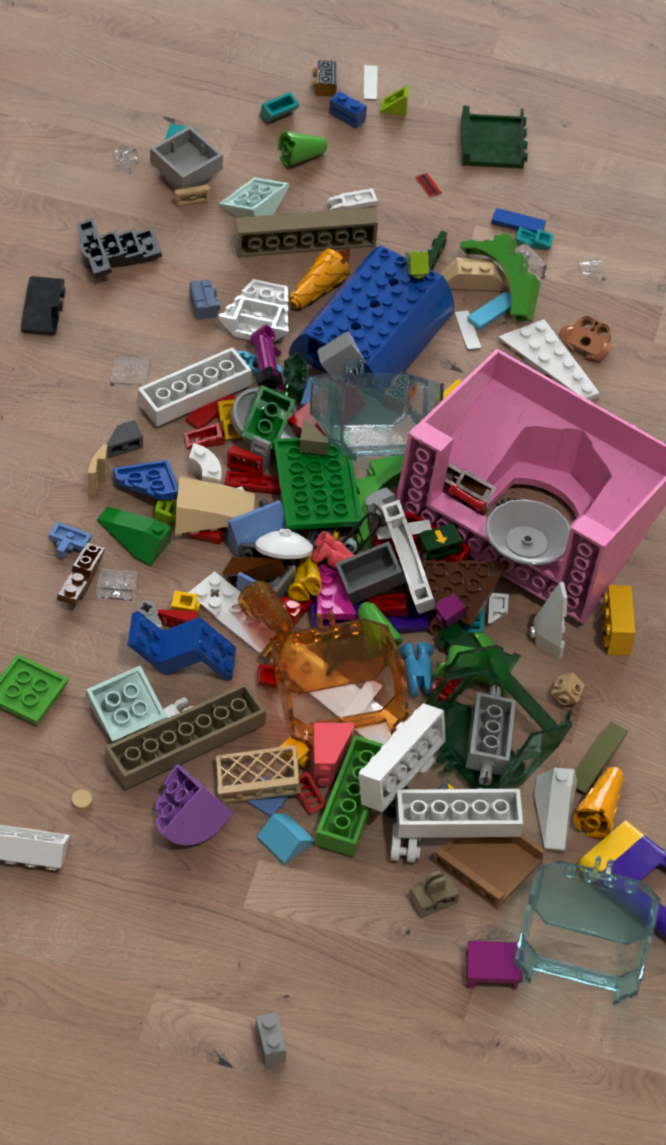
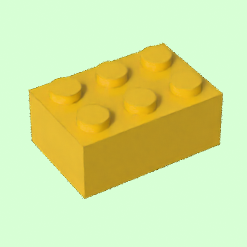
[601,585,636,655]

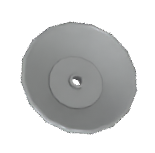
[485,499,571,566]

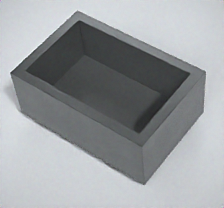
[335,541,406,605]

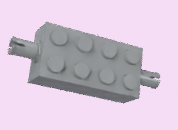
[465,686,516,785]

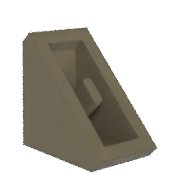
[299,419,330,455]

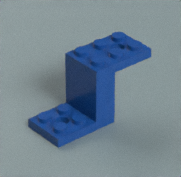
[127,611,236,681]

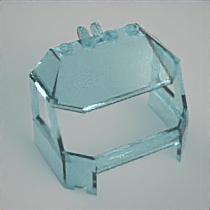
[513,856,661,1006]

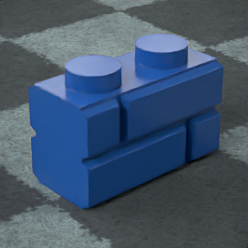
[329,91,367,128]

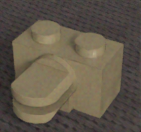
[410,871,459,919]

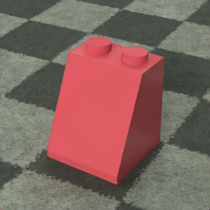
[312,723,354,787]

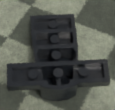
[76,218,162,278]

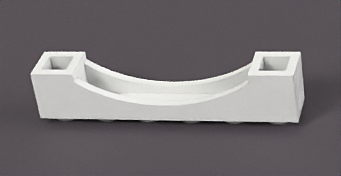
[381,500,436,614]

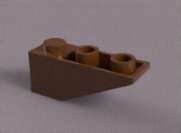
[222,557,287,587]

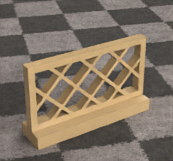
[216,745,301,804]

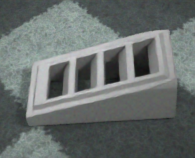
[249,435,271,474]

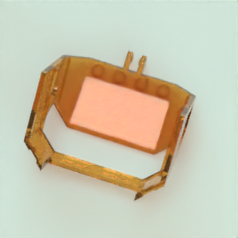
[271,611,409,750]

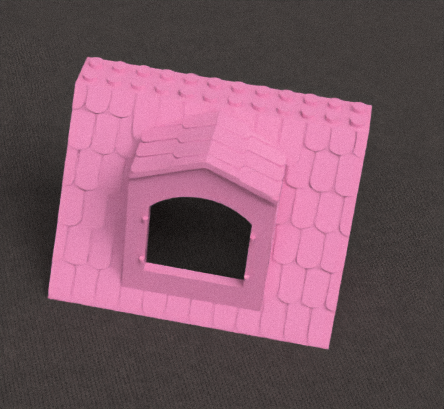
[396,349,666,624]

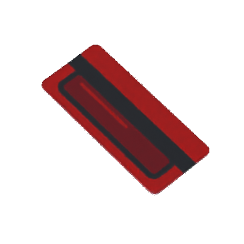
[416,173,441,197]

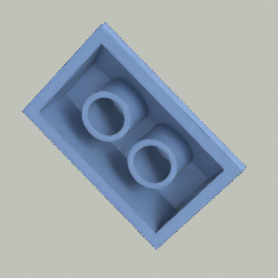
[228,500,286,557]

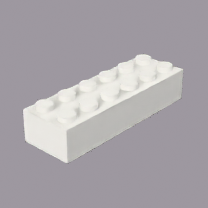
[138,347,252,427]
[358,703,446,812]
[396,789,523,838]

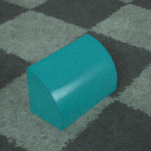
[259,92,299,122]

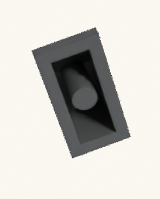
[107,420,143,458]

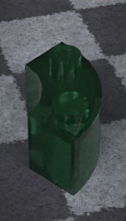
[283,351,308,405]

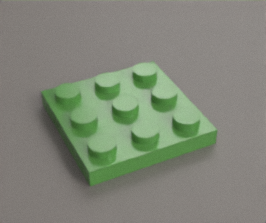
[0,654,68,726]

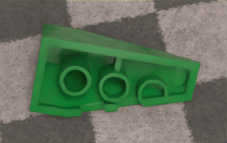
[97,506,171,567]

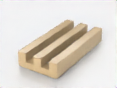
[175,184,210,206]

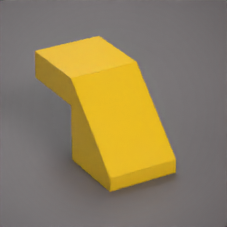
[217,399,241,440]

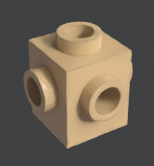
[551,673,585,706]

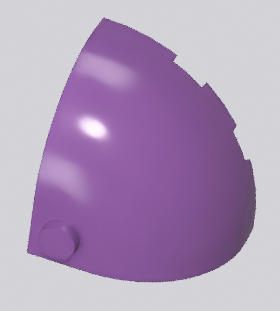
[155,763,234,845]

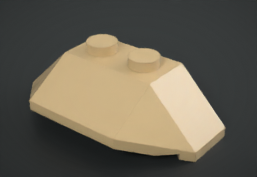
[439,257,510,291]

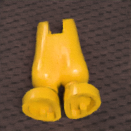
[288,554,322,601]

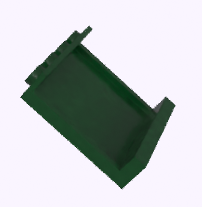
[461,106,528,169]

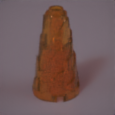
[238,581,294,635]

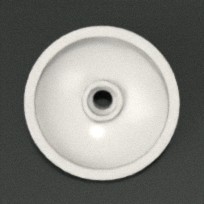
[255,529,313,559]

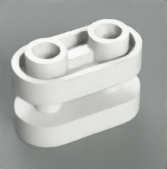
[390,823,421,863]

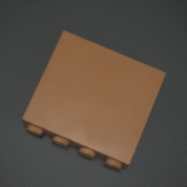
[433,833,545,910]

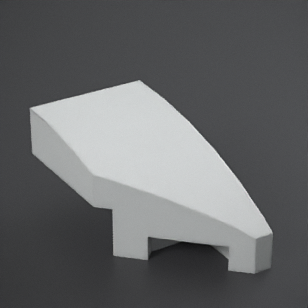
[488,593,509,625]

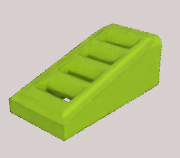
[154,499,177,524]

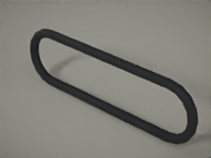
[341,512,381,555]

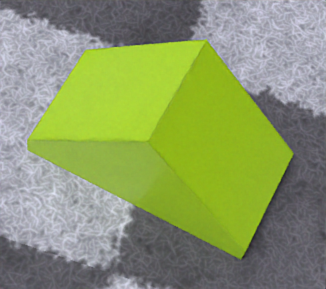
[380,85,409,116]

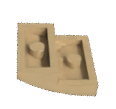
[88,444,108,497]

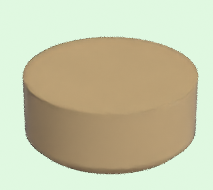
[72,790,92,811]

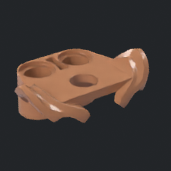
[559,316,612,361]

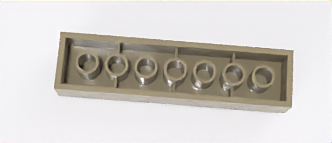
[235,207,378,258]
[105,683,266,790]

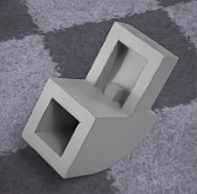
[366,487,395,526]

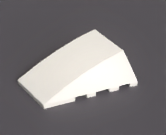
[218,279,288,342]

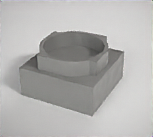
[150,126,223,190]

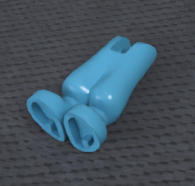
[397,642,434,697]

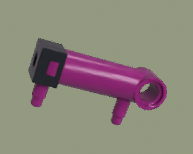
[250,325,287,390]

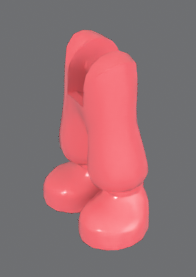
[311,531,354,570]

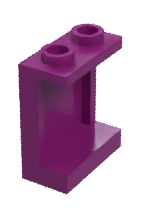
[466,941,523,989]

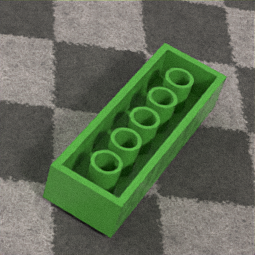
[315,735,384,857]

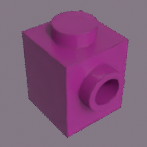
[435,593,467,628]

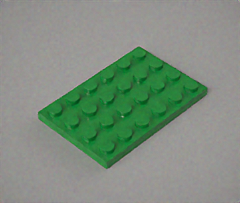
[273,435,362,530]

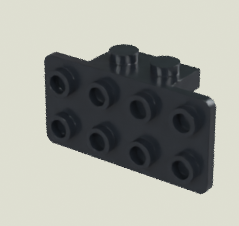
[21,276,66,334]

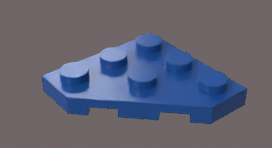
[113,460,178,500]

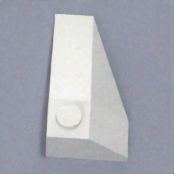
[530,582,567,659]
[534,768,577,852]

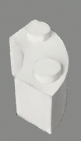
[188,444,222,484]

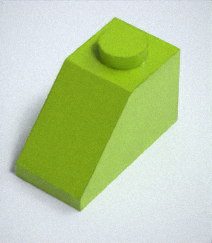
[405,251,429,278]

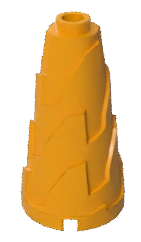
[289,248,350,309]
[573,767,625,838]

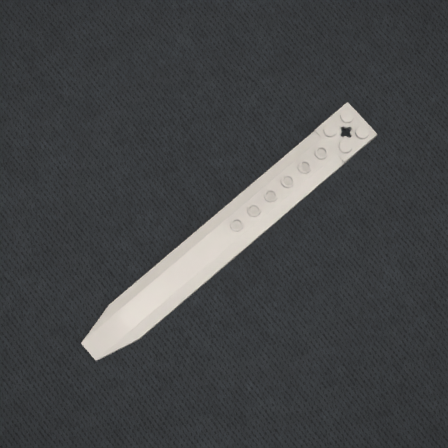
[188,571,436,776]

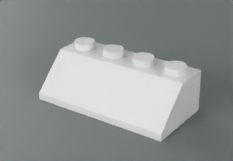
[0,825,70,870]

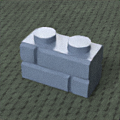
[189,279,220,320]

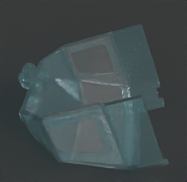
[310,359,444,461]

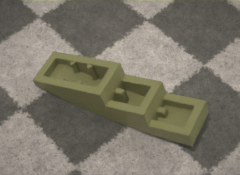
[575,722,628,795]

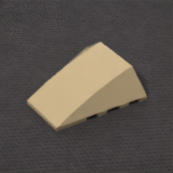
[175,476,255,536]

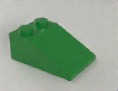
[241,385,296,451]

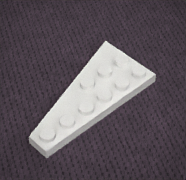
[498,319,599,401]

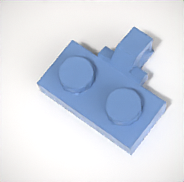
[49,522,92,559]

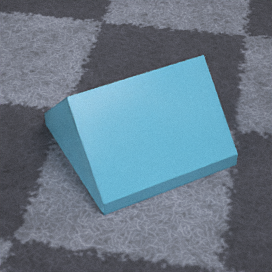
[257,814,315,865]

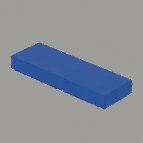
[491,208,546,233]

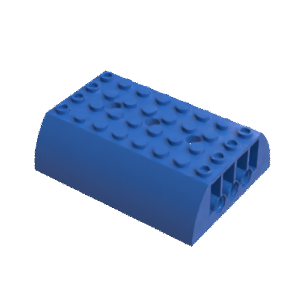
[289,245,455,401]

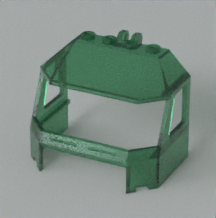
[426,645,572,789]

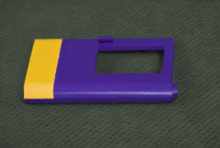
[577,820,666,939]

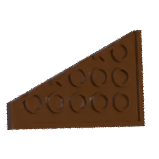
[393,560,509,628]

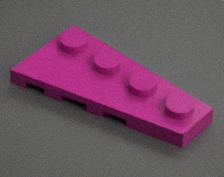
[317,563,356,620]

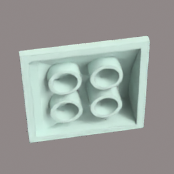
[219,177,289,218]
[85,666,167,743]

